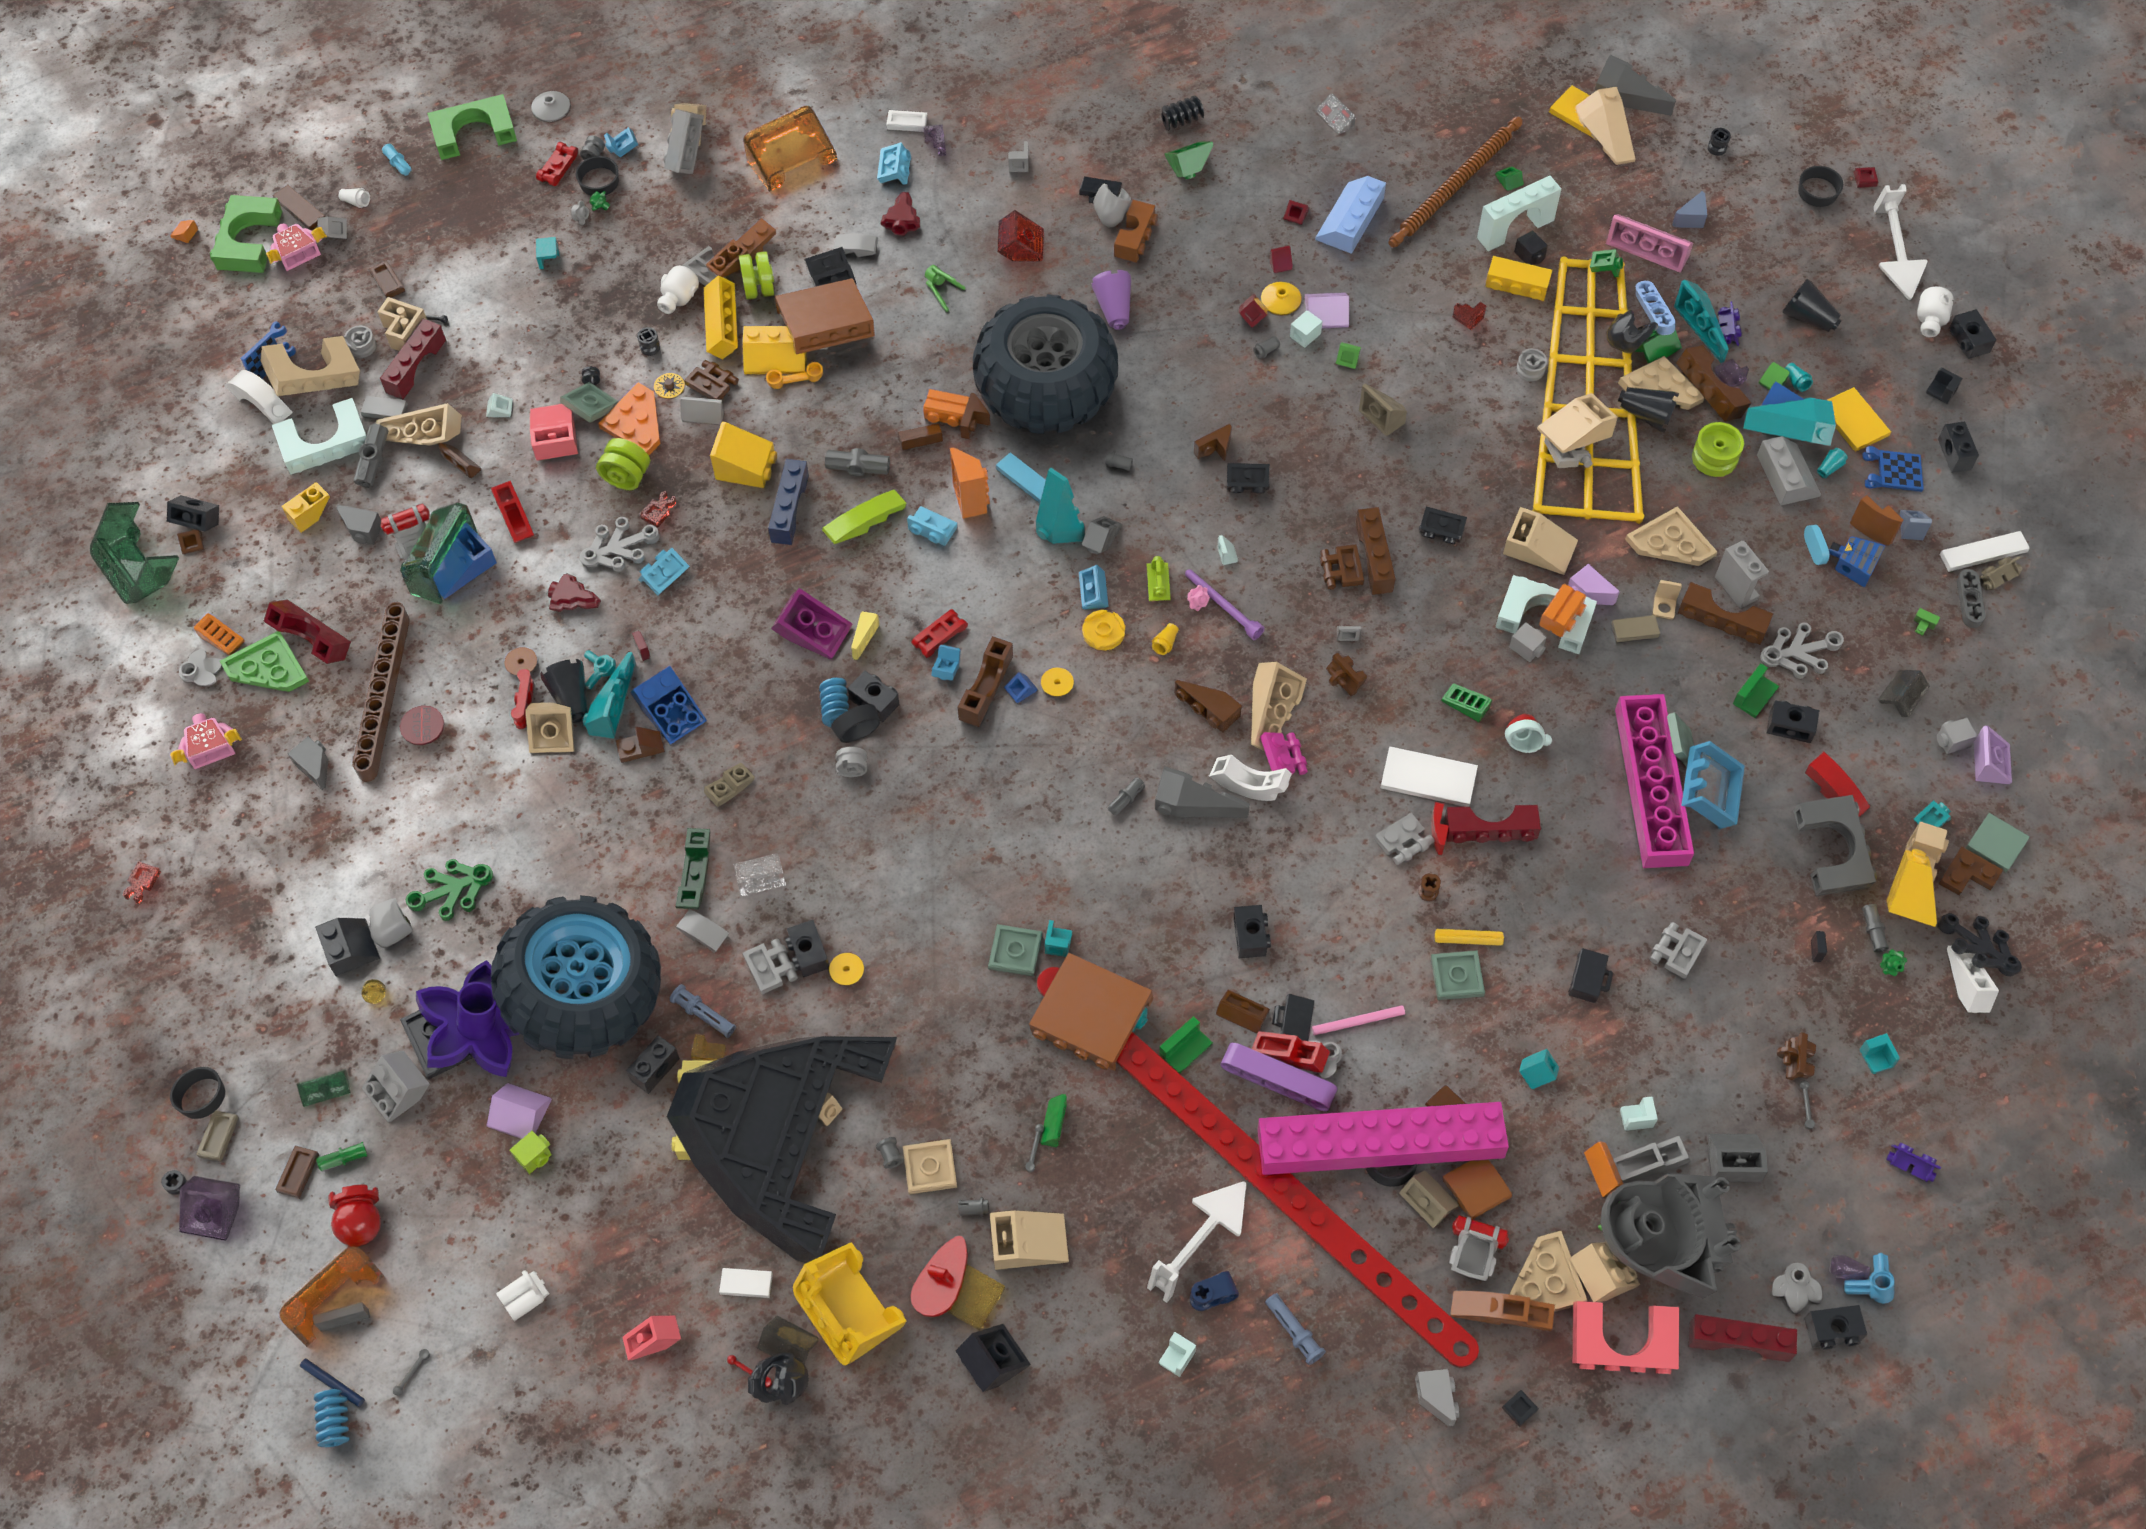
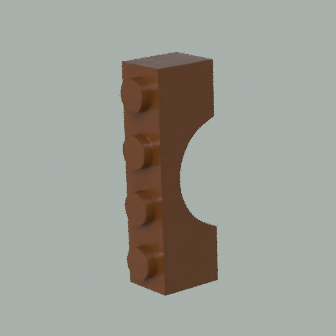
[1676,345,1752,422]
[1356,507,1395,595]
[1678,582,1773,645]
[957,636,1013,727]

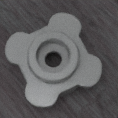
[571,201,589,225]

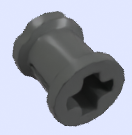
[876,1137,904,1169]

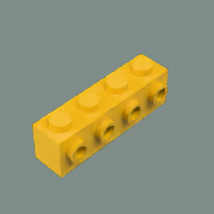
[704,275,738,360]

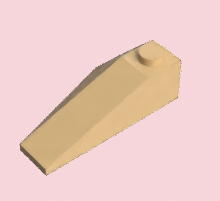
[1575,87,1635,165]
[376,403,462,445]
[1251,662,1307,752]

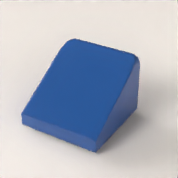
[1004,672,1038,703]

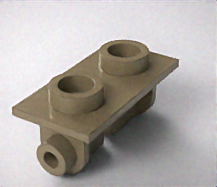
[1979,556,2022,590]

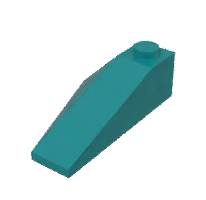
[1674,279,1729,363]
[1743,397,1836,446]
[1036,468,1085,544]
[583,652,636,739]

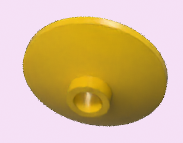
[1261,282,1301,315]

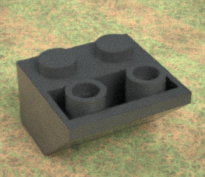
[1707,1134,1768,1182]

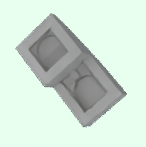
[833,233,878,257]
[676,909,729,953]

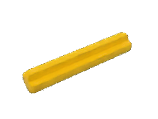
[1434,929,1504,945]

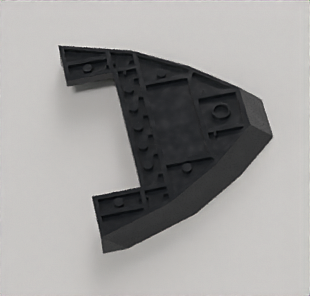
[666,1036,897,1263]

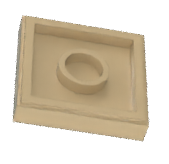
[903,1139,957,1195]

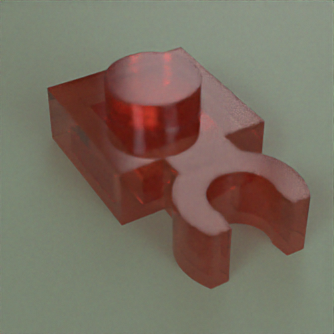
[640,491,676,528]
[123,861,161,904]

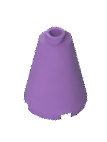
[1091,270,1131,330]

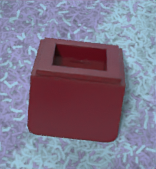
[1283,200,1309,225]
[1269,245,1293,273]

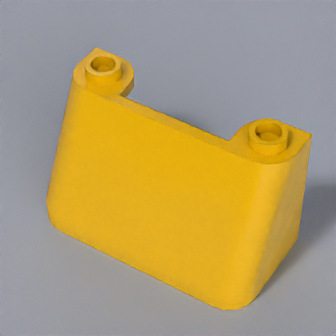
[793,1242,906,1365]

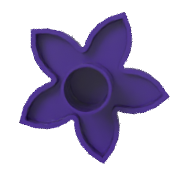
[416,960,519,1077]

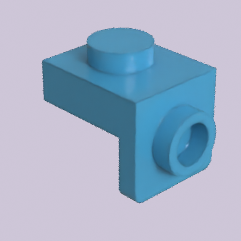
[604,127,638,157]
[931,645,961,681]

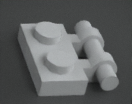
[1544,437,1592,468]
[1374,813,1435,865]
[1650,922,1707,979]
[742,939,798,994]

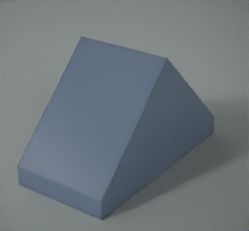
[1672,191,1707,228]
[1900,510,1932,540]

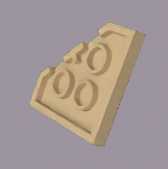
[1618,356,1705,410]
[1625,506,1717,566]
[1510,1231,1587,1312]

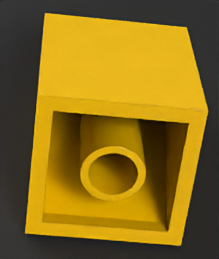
[710,422,777,488]
[1887,849,1937,927]

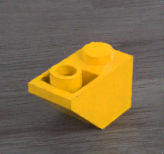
[282,482,330,533]

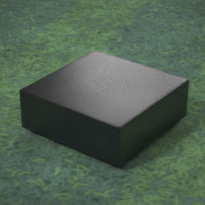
[1811,931,1827,962]
[1502,1390,1539,1427]

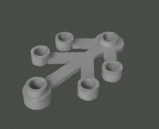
[580,517,660,571]
[1760,623,1844,679]

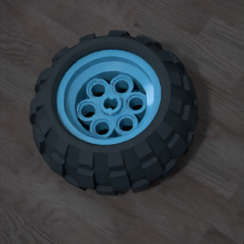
[491,895,661,1059]

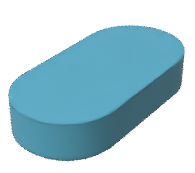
[1804,525,1829,565]

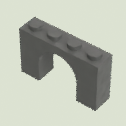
[1793,795,1877,896]

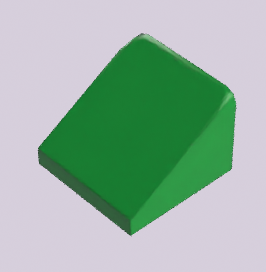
[1495,166,1524,191]

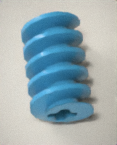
[819,678,849,727]
[314,1389,350,1447]

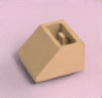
[1570,1242,1640,1302]

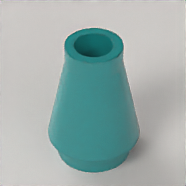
[1785,363,1813,392]
[1817,448,1848,478]

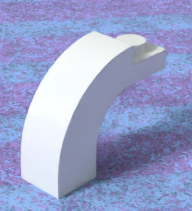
[225,370,293,424]
[1209,755,1292,801]

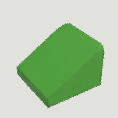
[1758,362,1790,390]

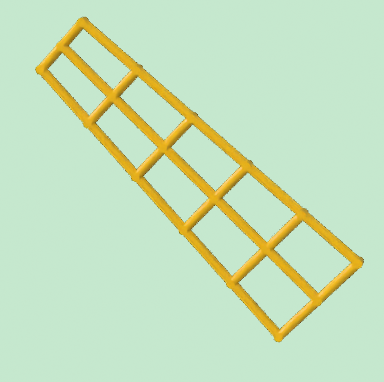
[1532,257,1644,524]

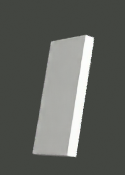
[1380,747,1478,807]

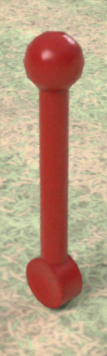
[727,1355,772,1388]

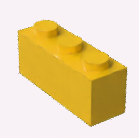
[1485,256,1552,301]

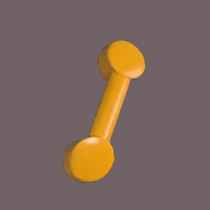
[766,362,823,389]

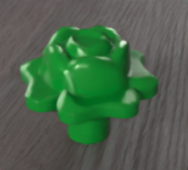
[589,191,610,211]
[1880,949,1907,976]

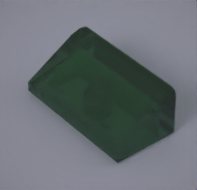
[296,1069,351,1107]

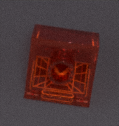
[997,210,1044,261]

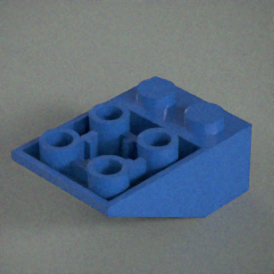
[419,522,497,599]
[630,666,707,745]

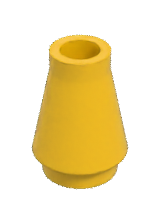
[1152,623,1179,655]

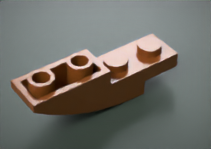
[706,218,777,277]
[1450,1291,1555,1331]

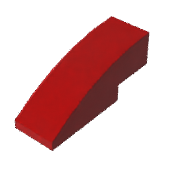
[491,480,534,543]
[1805,752,1870,817]
[1252,1031,1330,1073]

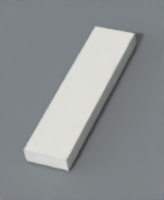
[1940,531,2030,572]

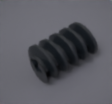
[1161,95,1204,131]

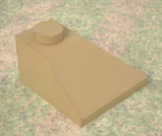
[525,702,574,753]

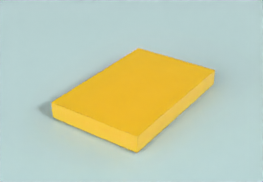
[1549,85,1597,140]
[1827,387,1891,452]

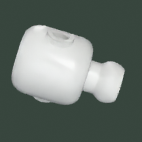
[657,265,699,314]
[1917,286,1954,337]

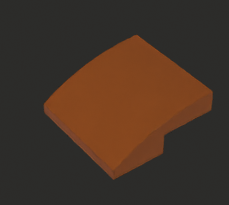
[1850,495,1903,546]
[1442,1159,1512,1219]

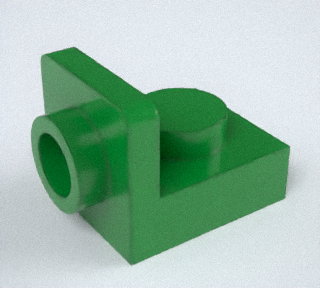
[1590,249,1623,277]

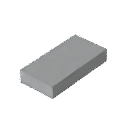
[361,396,408,419]

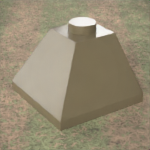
[1359,383,1407,436]

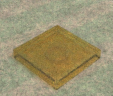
[947,1264,1005,1331]

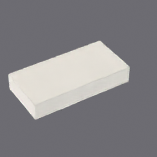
[886,110,927,132]
[719,1268,773,1298]

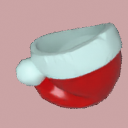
[1505,714,1552,753]

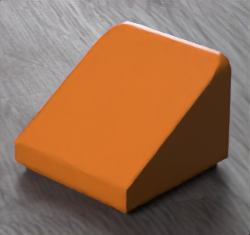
[170,220,198,243]

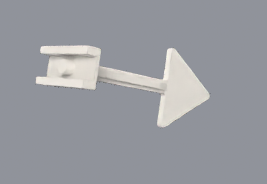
[1874,184,1928,300]
[1147,1181,1246,1303]

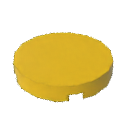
[1082,610,1125,651]

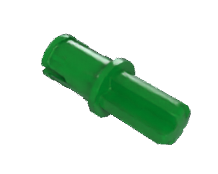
[317,1142,367,1171]

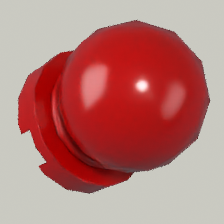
[328,1185,381,1247]

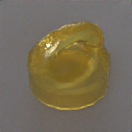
[361,979,386,1004]

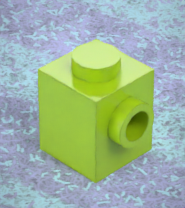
[510,1131,552,1174]

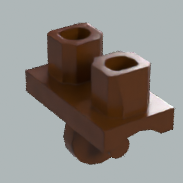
[1326,653,1367,696]
[1777,1032,1816,1080]

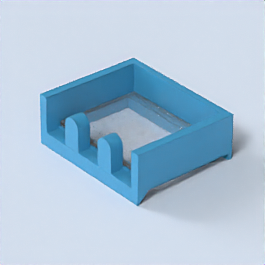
[1681,741,1745,829]

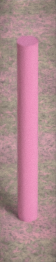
[1312,1005,1405,1036]

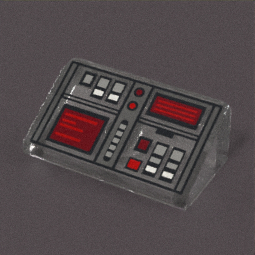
[1315,93,1356,135]

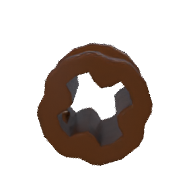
[1418,873,1441,901]

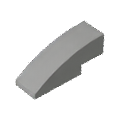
[1613,1136,1691,1182]

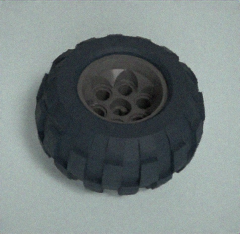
[973,294,1118,434]

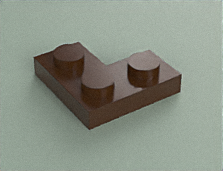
[1939,846,2003,896]

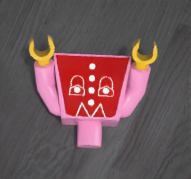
[266,224,327,271]
[170,714,242,769]

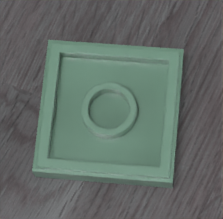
[560,382,618,423]
[1667,712,1694,767]
[1965,813,2030,873]
[988,924,1043,976]
[1430,950,1485,1000]

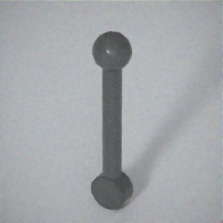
[1800,1080,1815,1130]
[1025,1124,1044,1172]
[393,1349,430,1396]

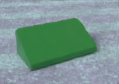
[1040,1094,1067,1147]

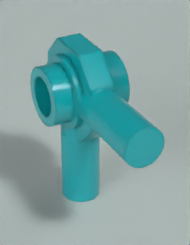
[584,650,616,690]

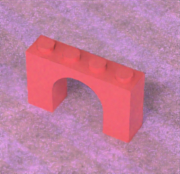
[1572,1301,1679,1374]

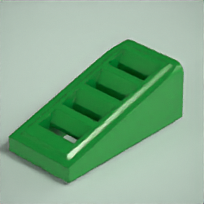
[1441,683,1492,722]

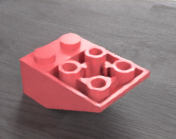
[530,404,578,461]

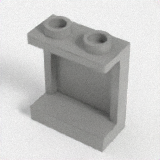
[1715,541,1769,609]

